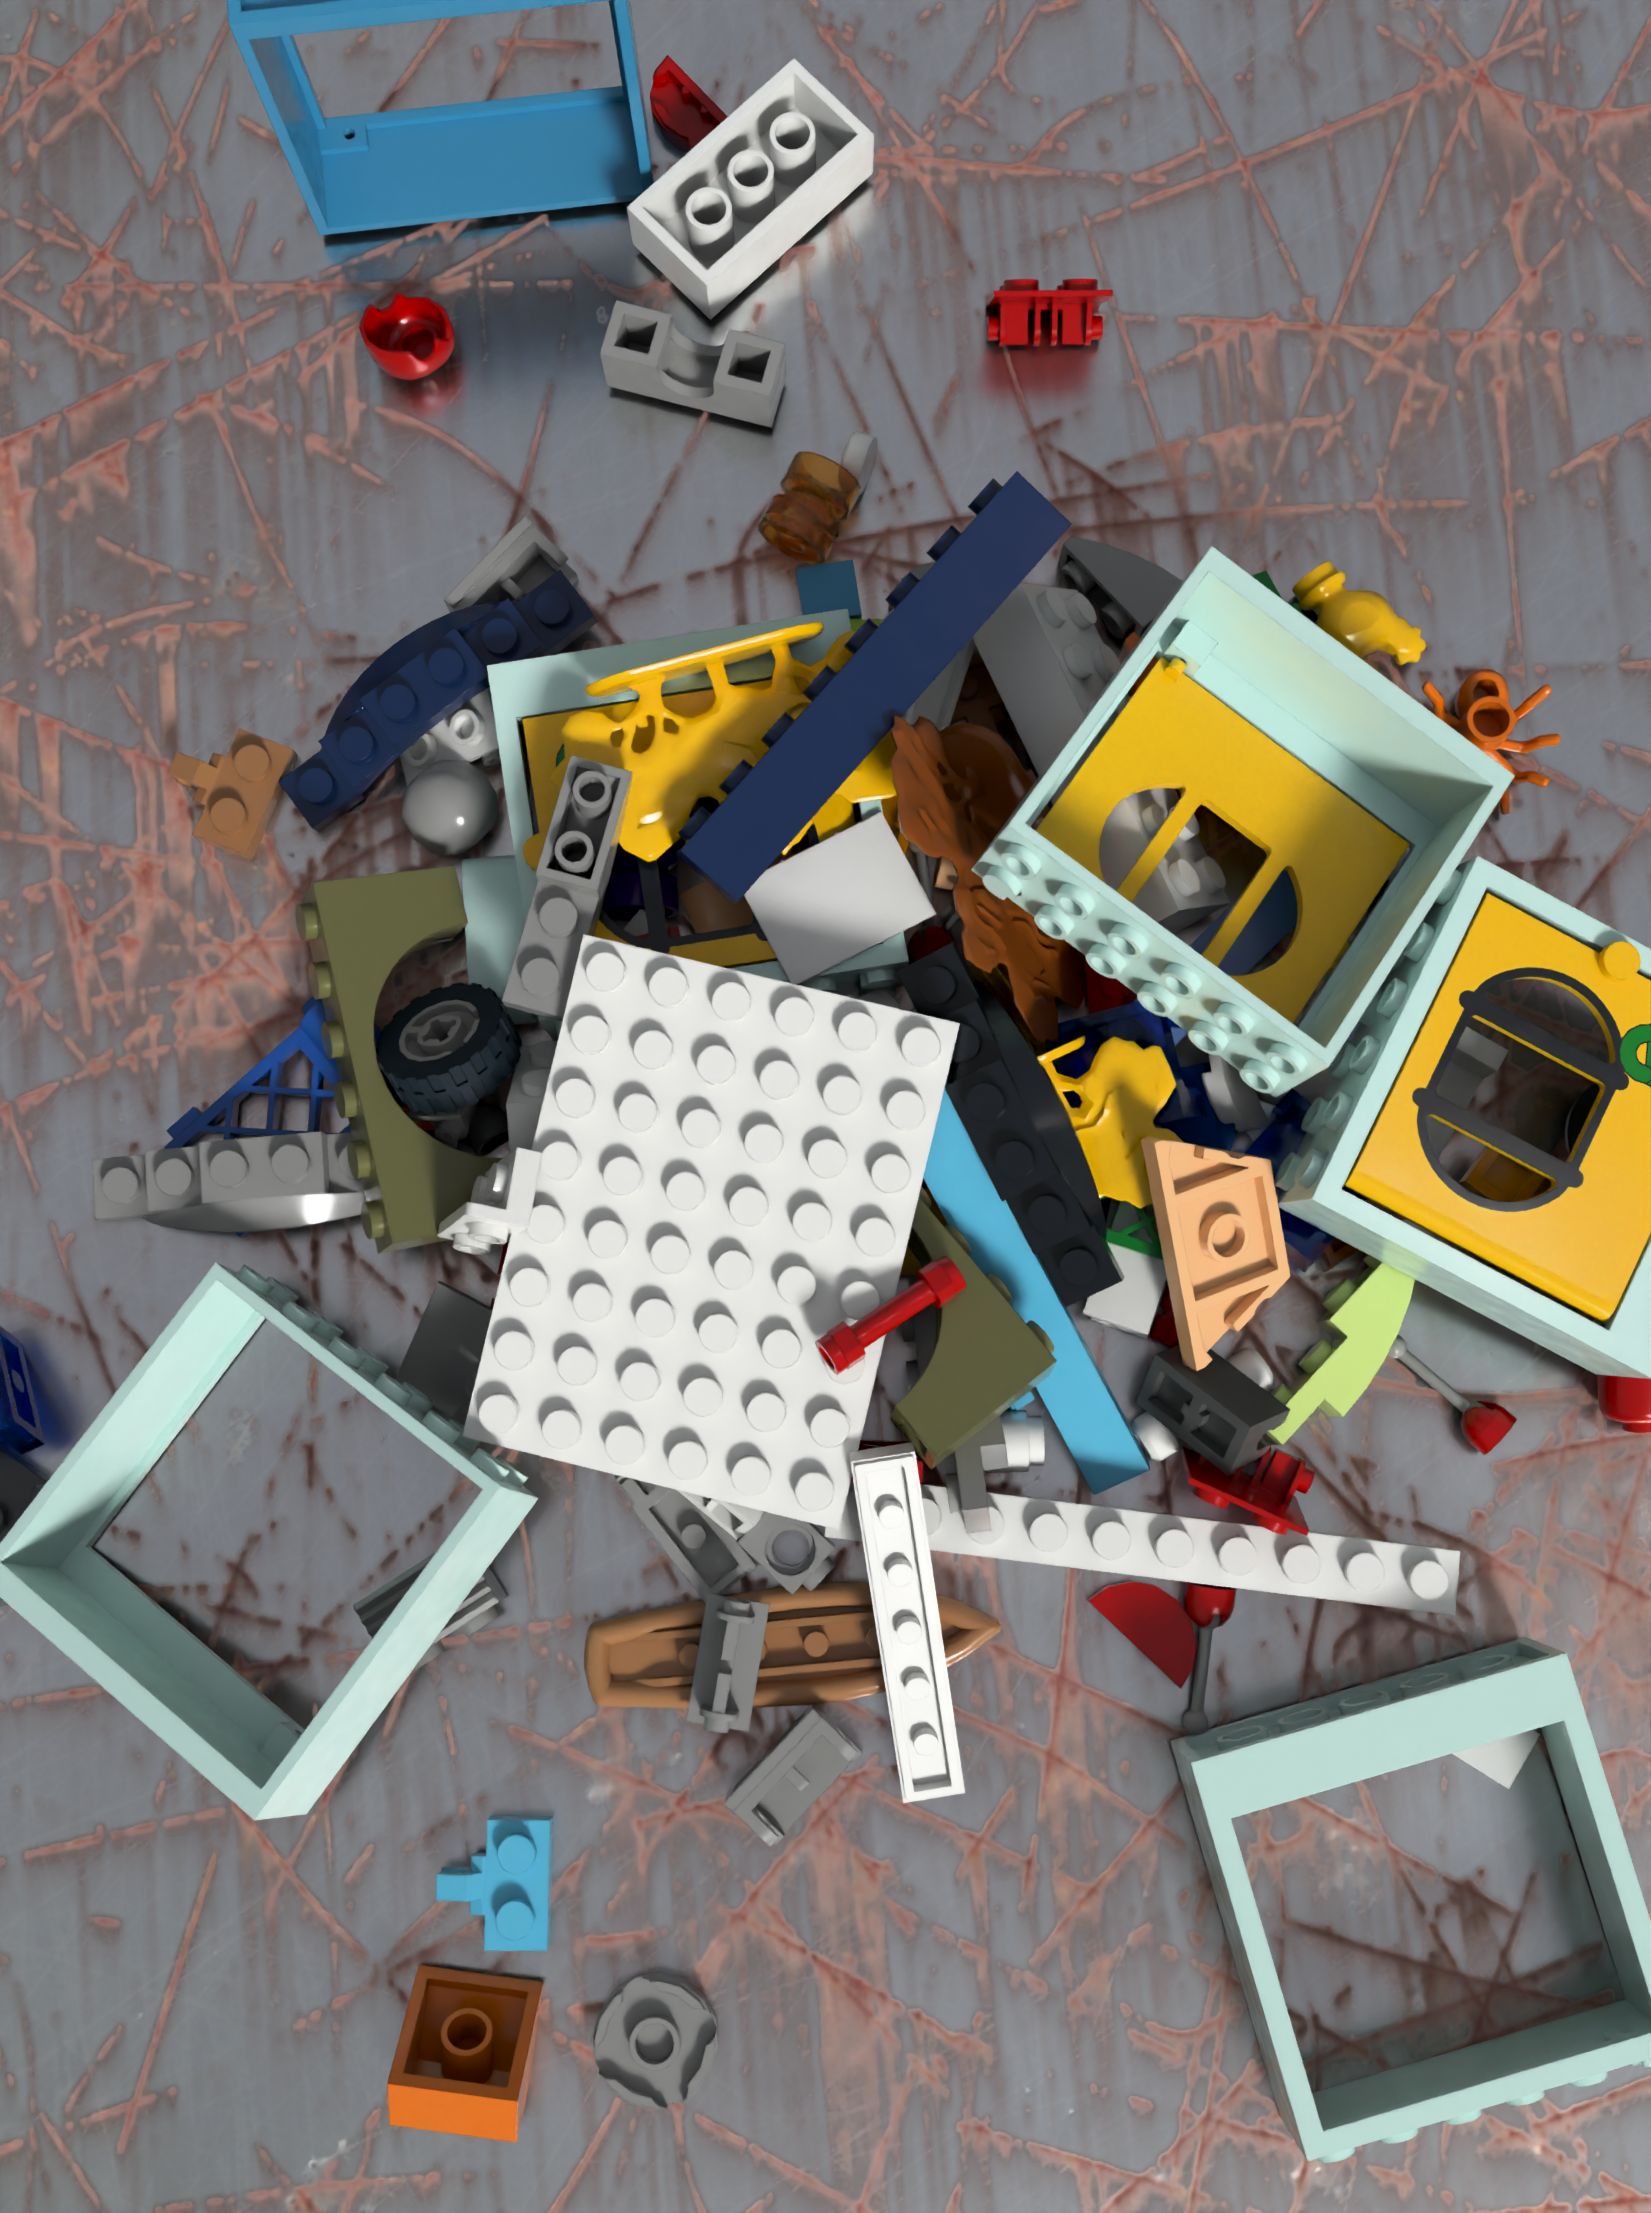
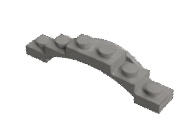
[92,1130,458,1232]

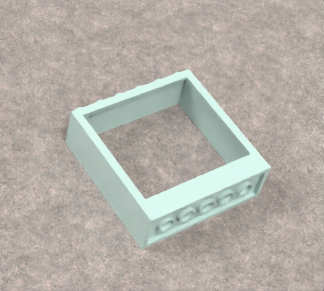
[0,1262,539,1820]
[1170,1637,1651,2163]

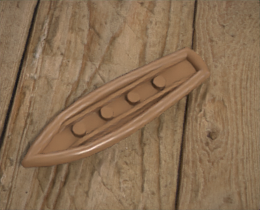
[584,1581,1002,1708]

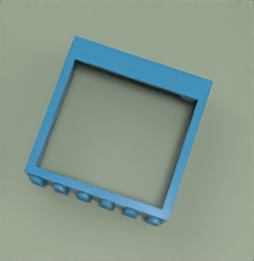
[227,0,654,235]

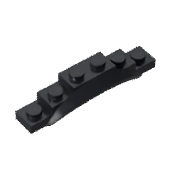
[897,942,1124,1307]

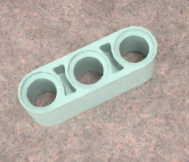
[462,855,537,1025]

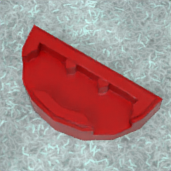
[650,55,728,152]
[1087,1581,1197,1689]

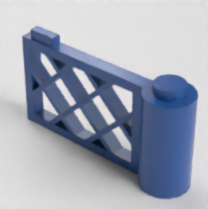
[164,996,403,1238]

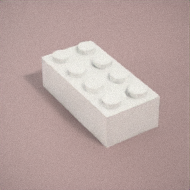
[626,58,874,320]

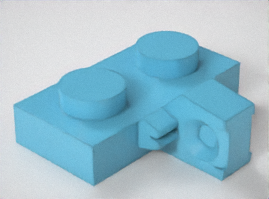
[436,1815,553,1951]

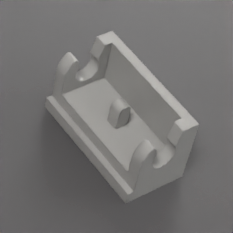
[444,516,578,613]
[724,1704,863,1846]

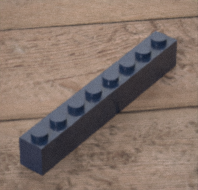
[676,471,1072,904]

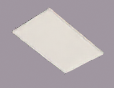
[744,812,936,985]

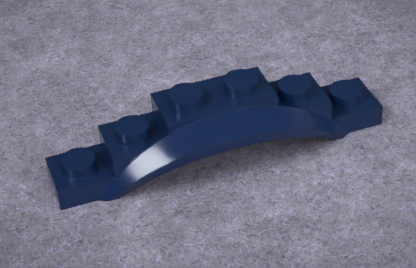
[279,570,599,832]

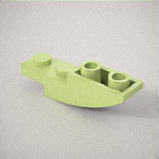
[1262,1254,1415,1445]

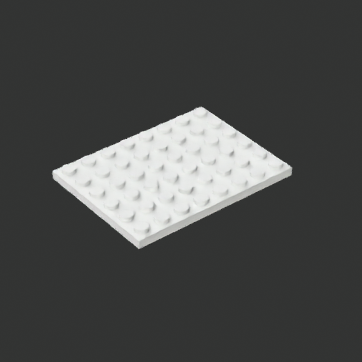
[462,934,960,1530]

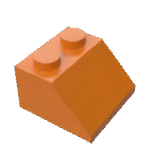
[387,1965,543,2143]

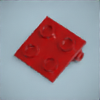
[986,279,1113,347]
[1181,1446,1315,1536]

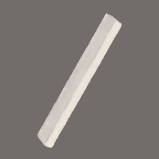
[849,1442,965,1803]

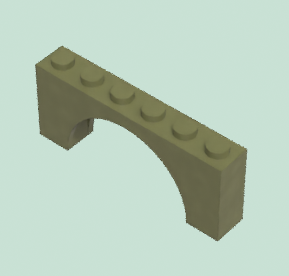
[295,866,503,1254]
[890,1186,1057,1470]

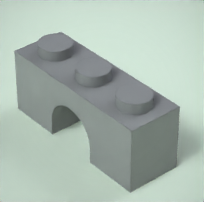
[600,300,787,428]

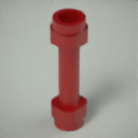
[815,1256,966,1375]

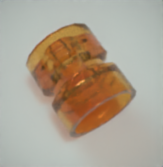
[758,451,861,565]

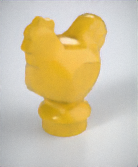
[1292,561,1426,665]

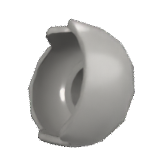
[401,760,498,856]

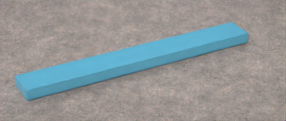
[923,1082,1150,1495]

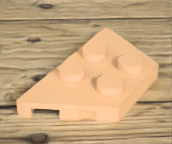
[1141,1136,1291,1371]

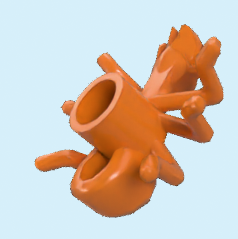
[1422,669,1560,815]

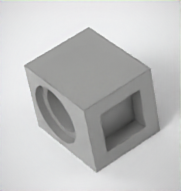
[737,1512,835,1595]

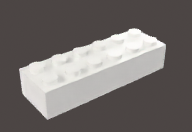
[972,583,1230,934]

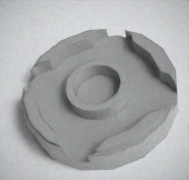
[591,1972,719,2110]

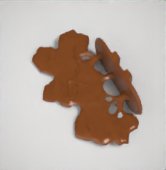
[890,715,1086,1043]

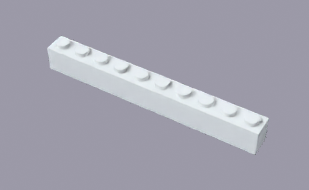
[824,1482,1460,1615]

